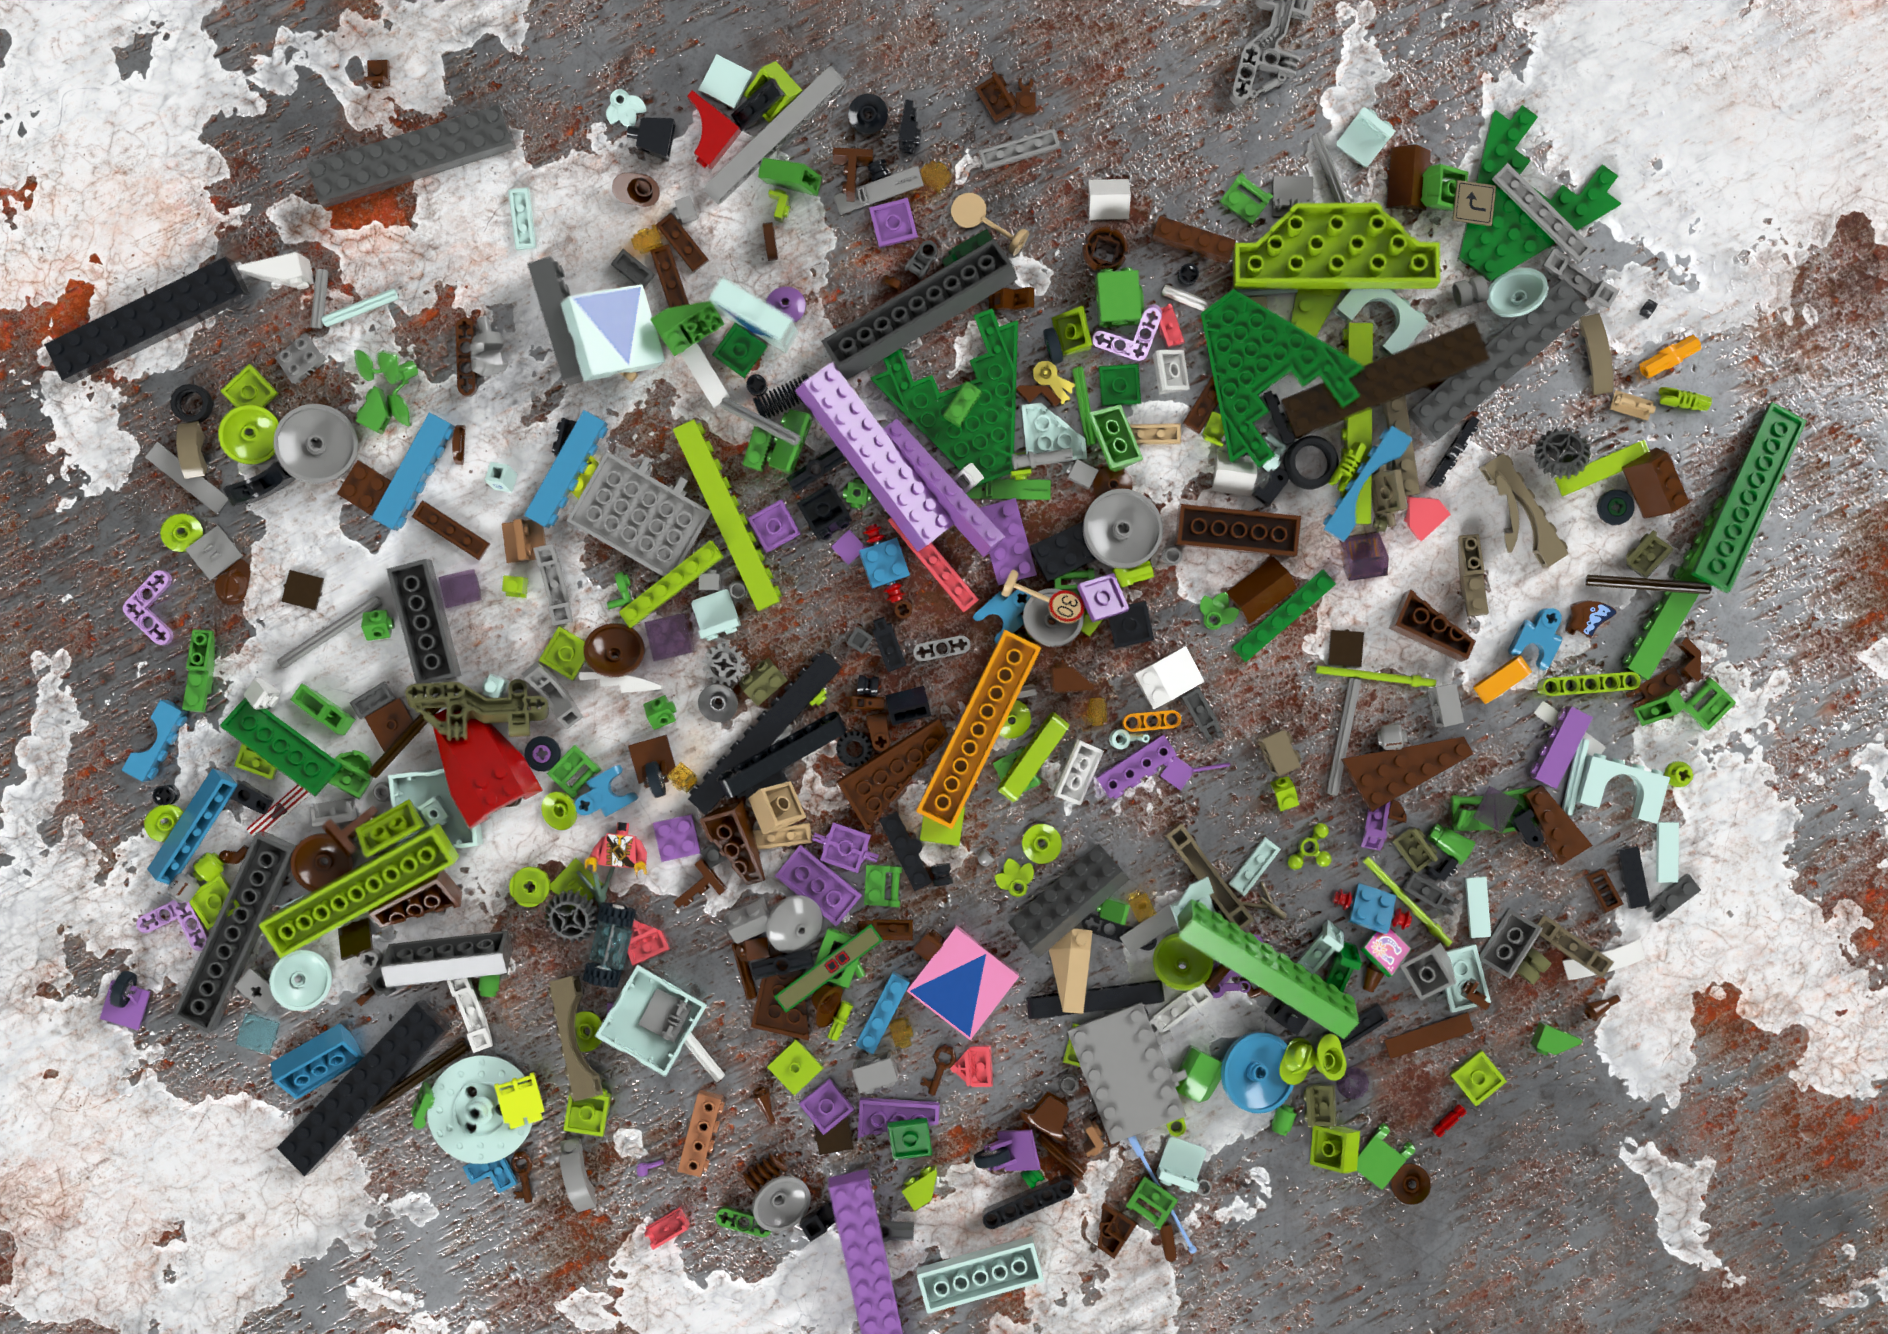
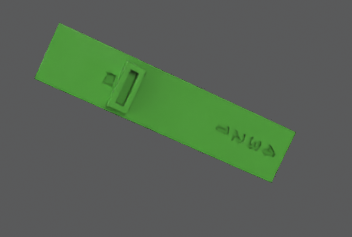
[961,479,1051,500]

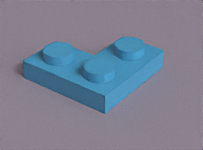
[463,1158,518,1193]

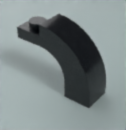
[223,461,296,507]

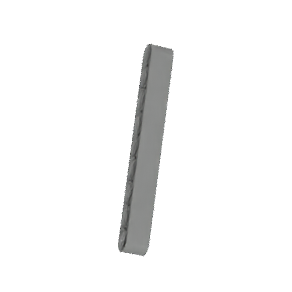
[704,66,846,204]

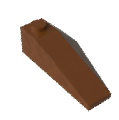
[699,800,765,885]

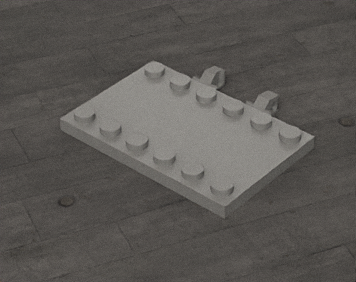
[566,451,711,577]
[1067,1002,1188,1144]

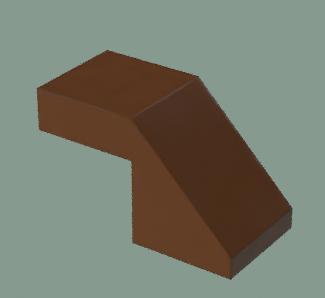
[989,287,1034,310]
[1016,385,1061,409]
[1674,637,1701,683]

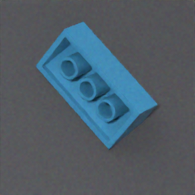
[270,1023,364,1100]

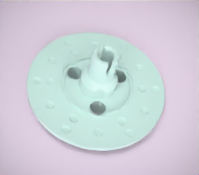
[427,1055,533,1164]

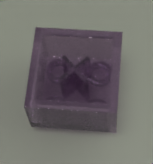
[644,613,695,662]

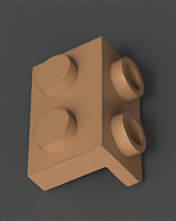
[1082,1117,1105,1157]

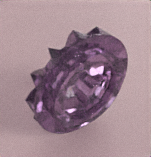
[1337,1067,1370,1100]

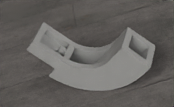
[522,662,583,729]
[559,1137,597,1212]

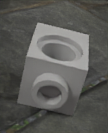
[1066,459,1098,489]

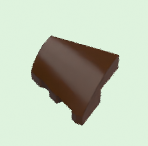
[1097,1202,1138,1259]

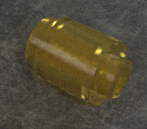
[1087,698,1107,726]

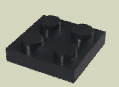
[1108,601,1154,648]

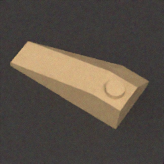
[1049,928,1092,1014]

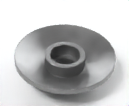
[698,684,738,722]

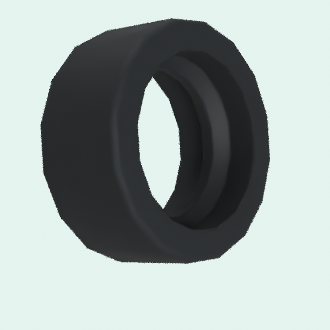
[170,384,213,423]

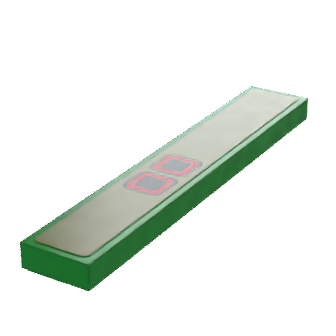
[774,924,883,1012]

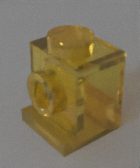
[631,224,664,255]
[667,762,698,793]
[889,1016,914,1049]

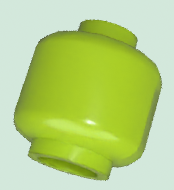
[193,852,225,882]

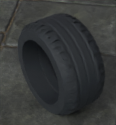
[1284,436,1339,490]

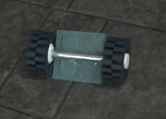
[582,902,636,988]

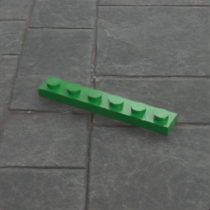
[1232,569,1336,663]

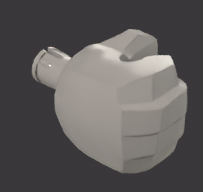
[470,316,508,376]

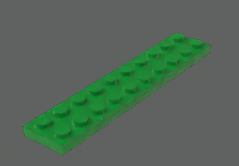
[1691,402,1807,593]

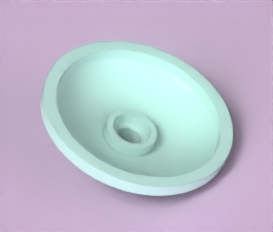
[1487,268,1548,317]
[269,950,332,1011]

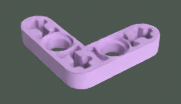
[1092,304,1162,361]
[123,570,173,645]
[136,900,209,951]

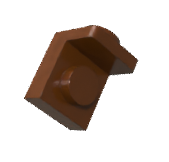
[365,60,390,89]
[1460,978,1490,1010]

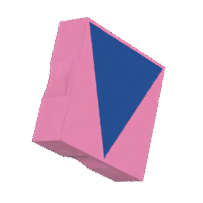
[907,924,1019,1040]

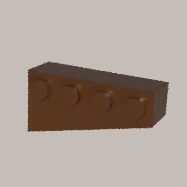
[1389,589,1476,662]
[369,869,462,928]

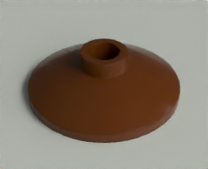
[1093,466,1133,498]
[1391,1164,1431,1205]

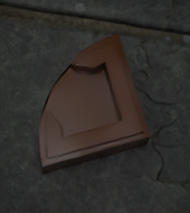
[881,275,901,292]
[1388,800,1407,823]
[356,986,376,1006]

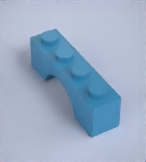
[122,699,188,782]
[855,970,910,1054]

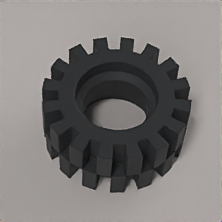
[836,731,872,767]

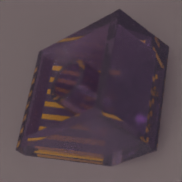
[1339,532,1389,581]

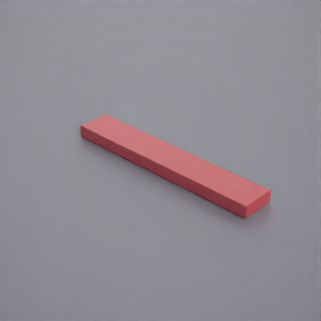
[887,518,979,613]

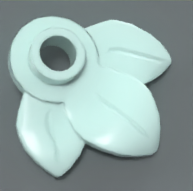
[606,89,646,127]

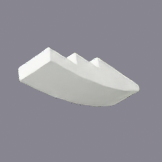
[579,672,664,693]

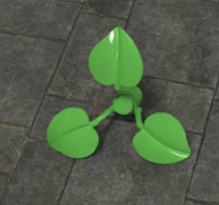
[354,350,418,426]

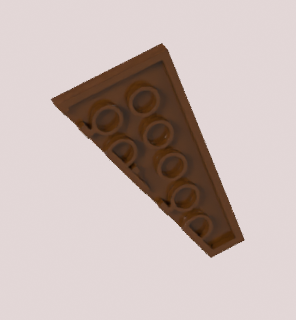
[836,717,948,831]
[1341,736,1474,812]
[751,931,810,1041]

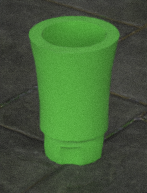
[1426,823,1475,865]

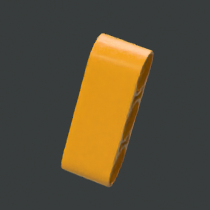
[1473,655,1532,704]
[1122,710,1181,732]

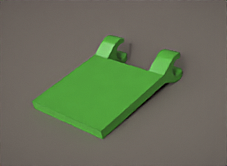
[1357,1123,1415,1190]

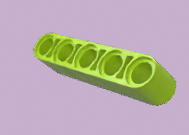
[1554,439,1649,496]
[1537,672,1641,696]
[997,712,1069,802]

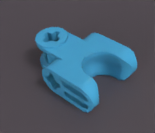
[973,590,1032,644]
[1508,608,1562,671]
[575,765,638,817]

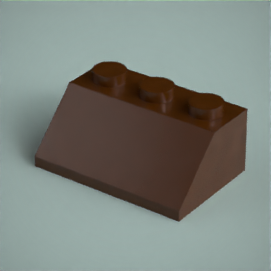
[1622,447,1690,519]
[1049,663,1095,692]

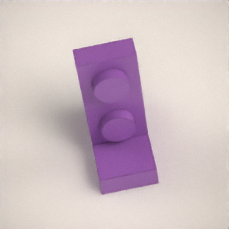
[1360,801,1391,851]

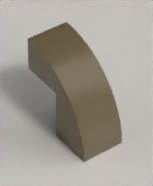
[176,421,208,479]

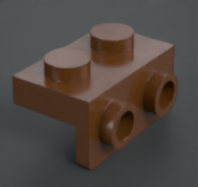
[975,71,1017,123]

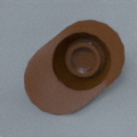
[612,172,660,207]
[215,559,251,605]
[811,984,843,1028]

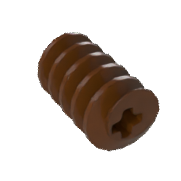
[742,1152,788,1193]

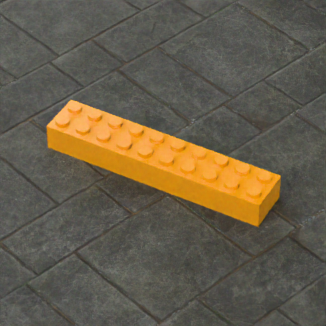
[916,630,1041,829]

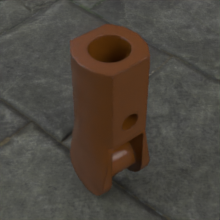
[848,696,885,710]
[1160,1222,1177,1262]

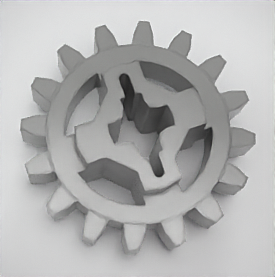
[703,643,747,686]

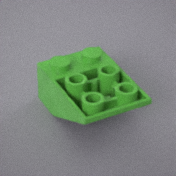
[650,301,724,356]

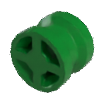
[1020,1170,1045,1189]

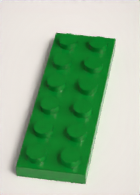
[219,698,342,797]

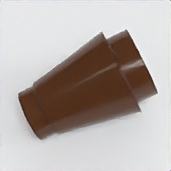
[1362,961,1385,992]

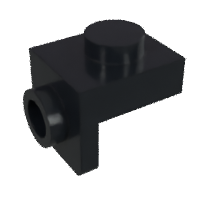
[1424,856,1458,882]

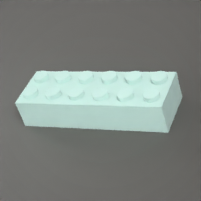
[917,1236,1044,1314]

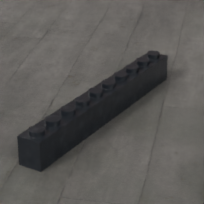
[688,651,843,815]

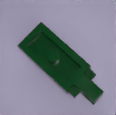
[942,229,992,267]

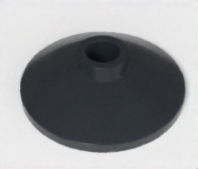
[848,94,888,134]

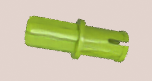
[827,1001,854,1041]

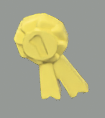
[1033,361,1075,405]

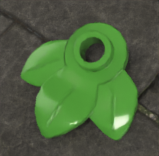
[1200,592,1240,630]

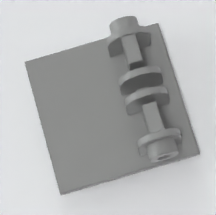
[1273,176,1315,217]
[275,333,327,384]
[638,988,693,1042]

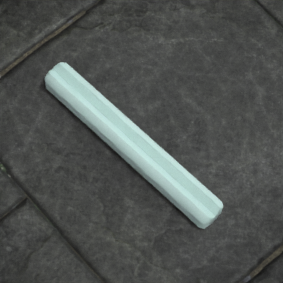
[321,289,399,327]
[1562,738,1589,816]

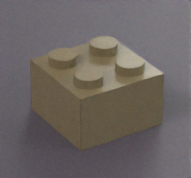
[1256,728,1301,776]

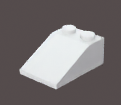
[238,252,315,289]
[1133,646,1205,710]

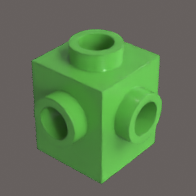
[843,479,872,509]
[361,609,395,641]
[643,695,677,730]

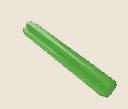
[1072,367,1096,446]

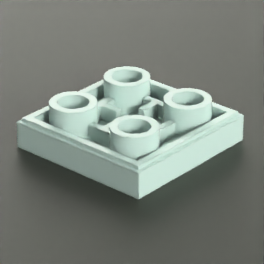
[698,54,753,110]

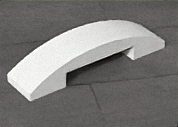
[680,342,731,408]
[1562,939,1645,980]
[447,978,493,1053]
[1149,984,1213,1033]

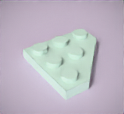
[1021,403,1087,462]

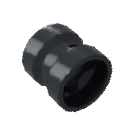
[1177,263,1199,287]
[746,374,768,397]
[857,675,879,697]
[152,785,180,806]
[931,863,953,886]

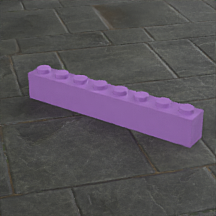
[883,419,1005,557]

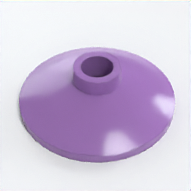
[766,287,806,323]

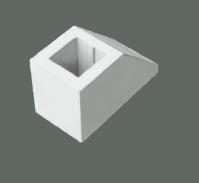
[244,678,281,709]

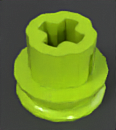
[1664,761,1693,787]

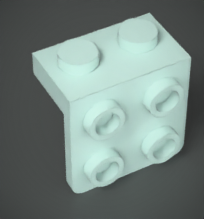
[1336,107,1396,167]
[691,589,741,641]
[1156,1136,1206,1192]

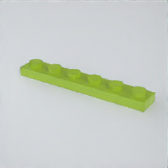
[619,541,724,628]

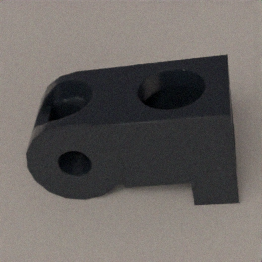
[1252,469,1289,507]
[230,781,274,814]
[1508,807,1544,847]

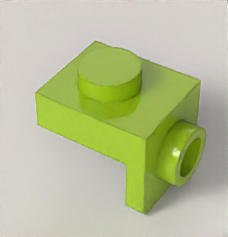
[768,189,791,223]
[1270,776,1299,812]

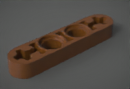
[455,318,478,397]

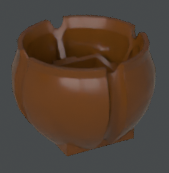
[1082,226,1128,271]

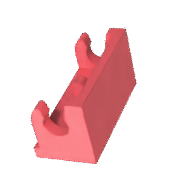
[1153,304,1185,350]
[645,1207,690,1250]

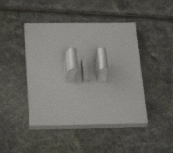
[185,525,243,581]

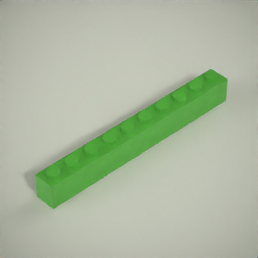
[1622,496,1726,680]

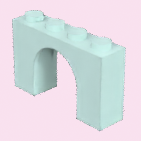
[1333,289,1428,356]
[1576,753,1670,824]

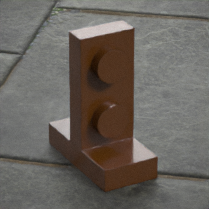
[832,147,873,202]
[322,805,378,858]
[673,857,728,908]

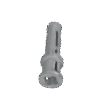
[1011,448,1073,471]

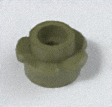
[1373,514,1388,533]

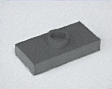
[611,249,655,288]
[349,682,396,719]

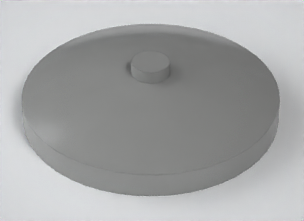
[274,404,358,484]
[1083,489,1163,569]

